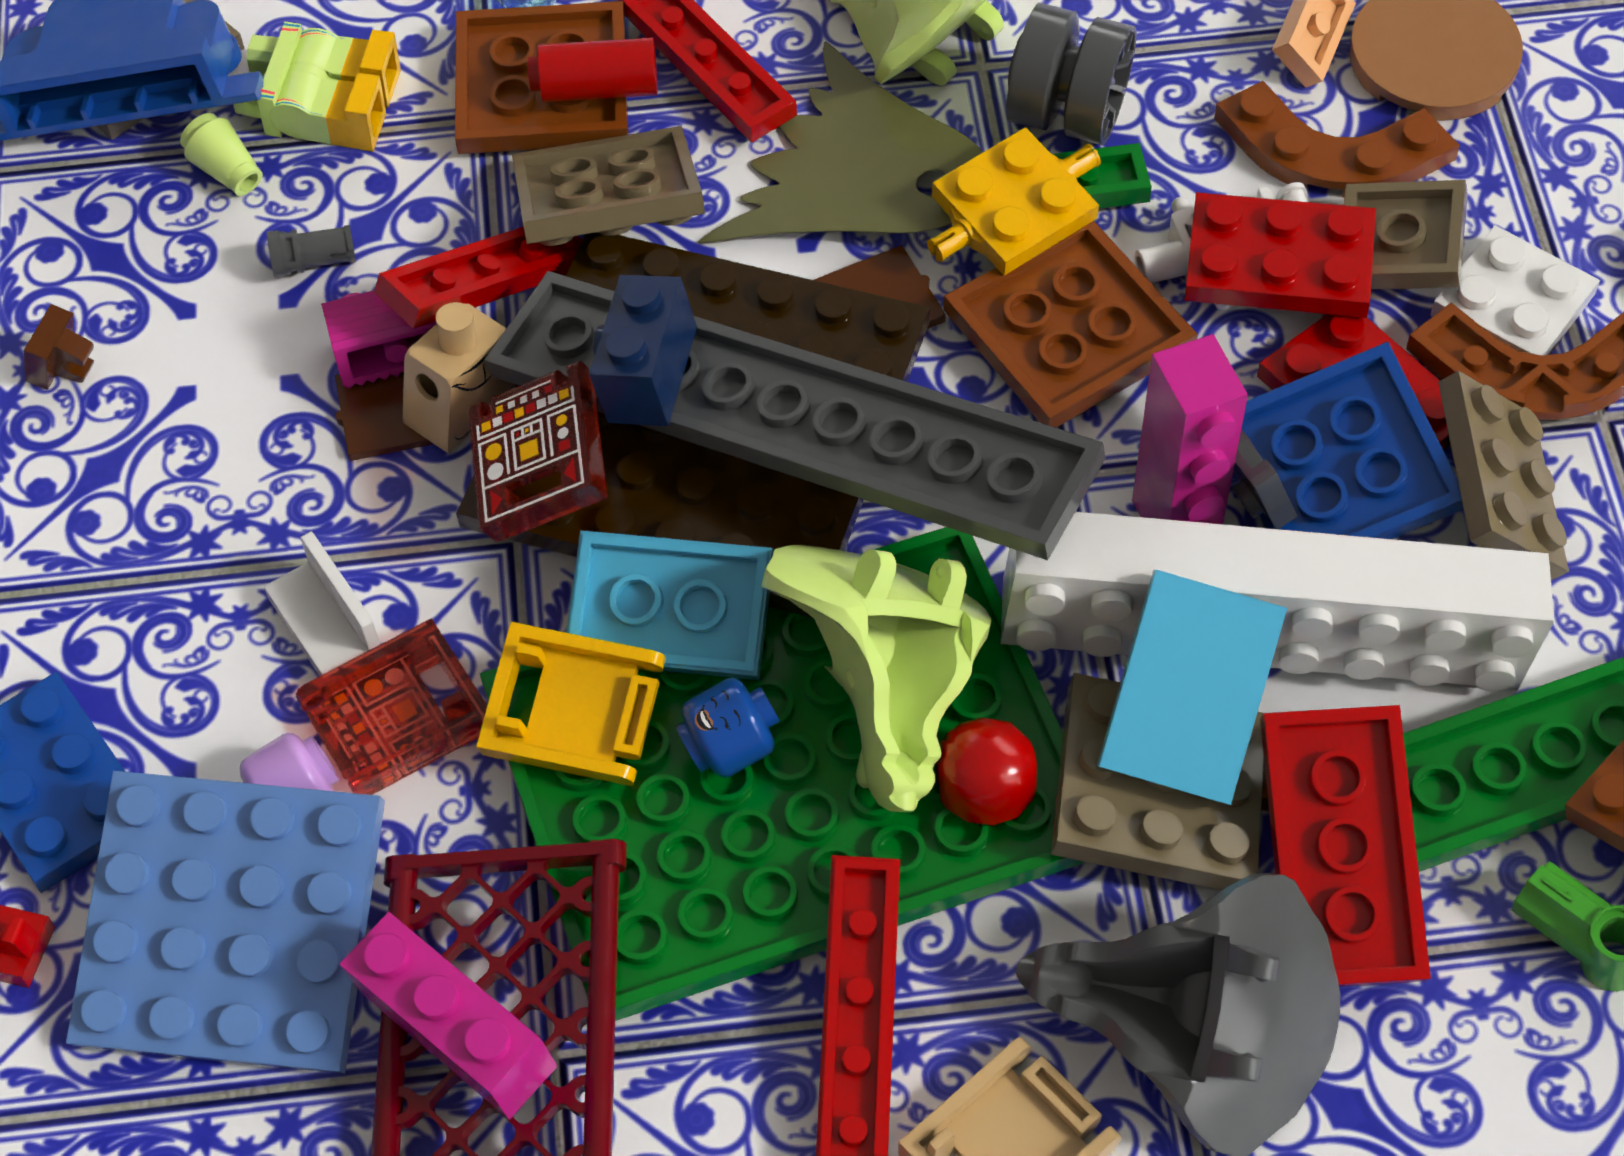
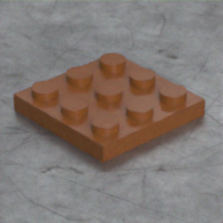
[455,1,629,154]
[944,221,1198,428]

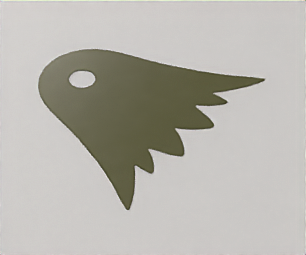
[698,41,983,243]

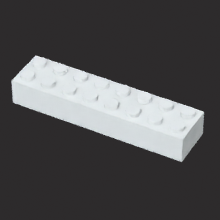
[1001,511,1555,691]

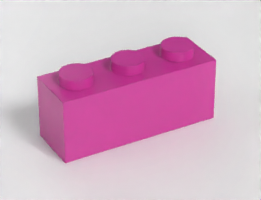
[339,911,558,1120]

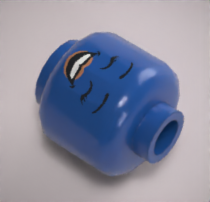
[675,678,780,778]

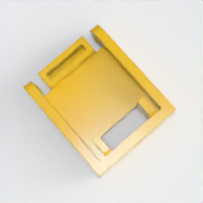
[476,622,666,785]

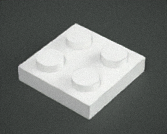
[1430,225,1600,355]

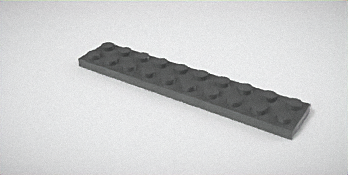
[484,271,1106,560]

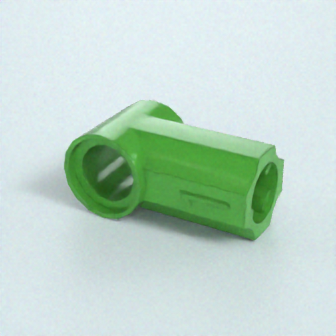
[1511,861,1624,992]

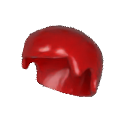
[936,717,1037,825]

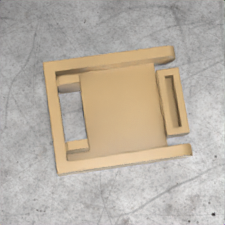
[898,1037,1122,1156]

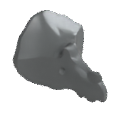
[1016,873,1341,1156]

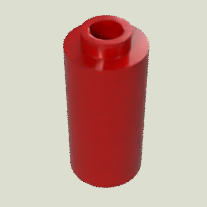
[527,37,658,103]

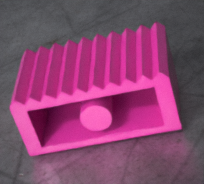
[321,291,436,389]

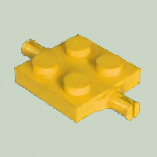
[927,127,1101,276]

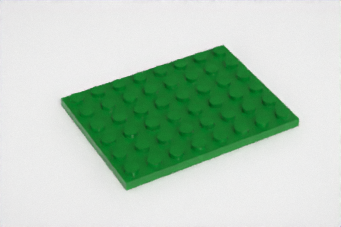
[479,527,1086,1021]

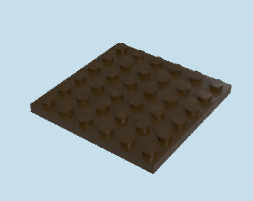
[456,232,930,618]

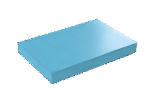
[566,530,774,680]
[1096,569,1287,805]

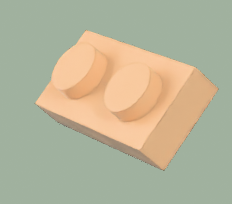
[1272,0,1356,88]

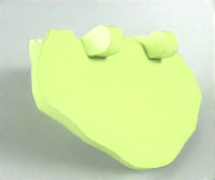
[829,0,1004,86]
[761,545,991,813]

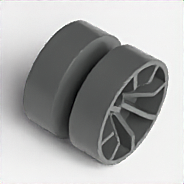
[1006,2,1137,146]

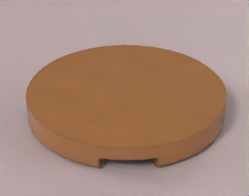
[1349,0,1523,120]

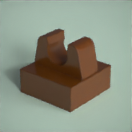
[24,304,94,390]

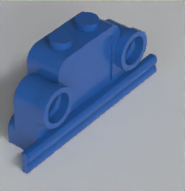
[0,0,264,141]

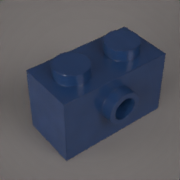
[589,275,697,426]

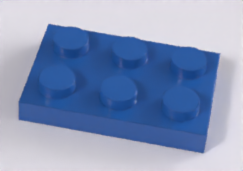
[0,671,126,893]

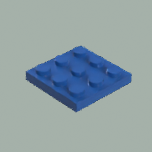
[1242,342,1464,539]

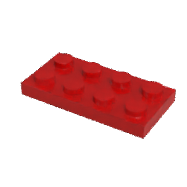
[1260,705,1431,987]

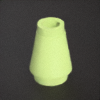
[180,113,263,196]

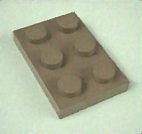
[1438,370,1569,581]

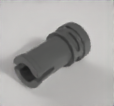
[267,225,356,278]

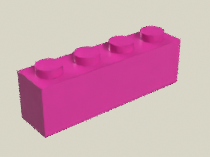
[1132,334,1248,524]

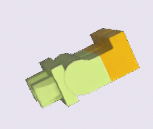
[233,21,401,152]

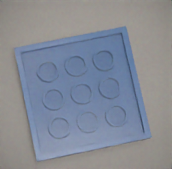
[66,771,385,1074]

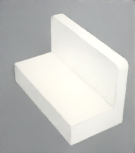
[264,531,384,690]

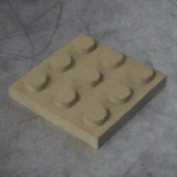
[512,126,705,246]
[1051,673,1264,890]

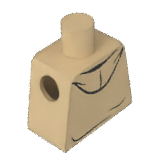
[402,302,516,454]

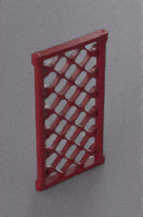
[371,839,627,1156]

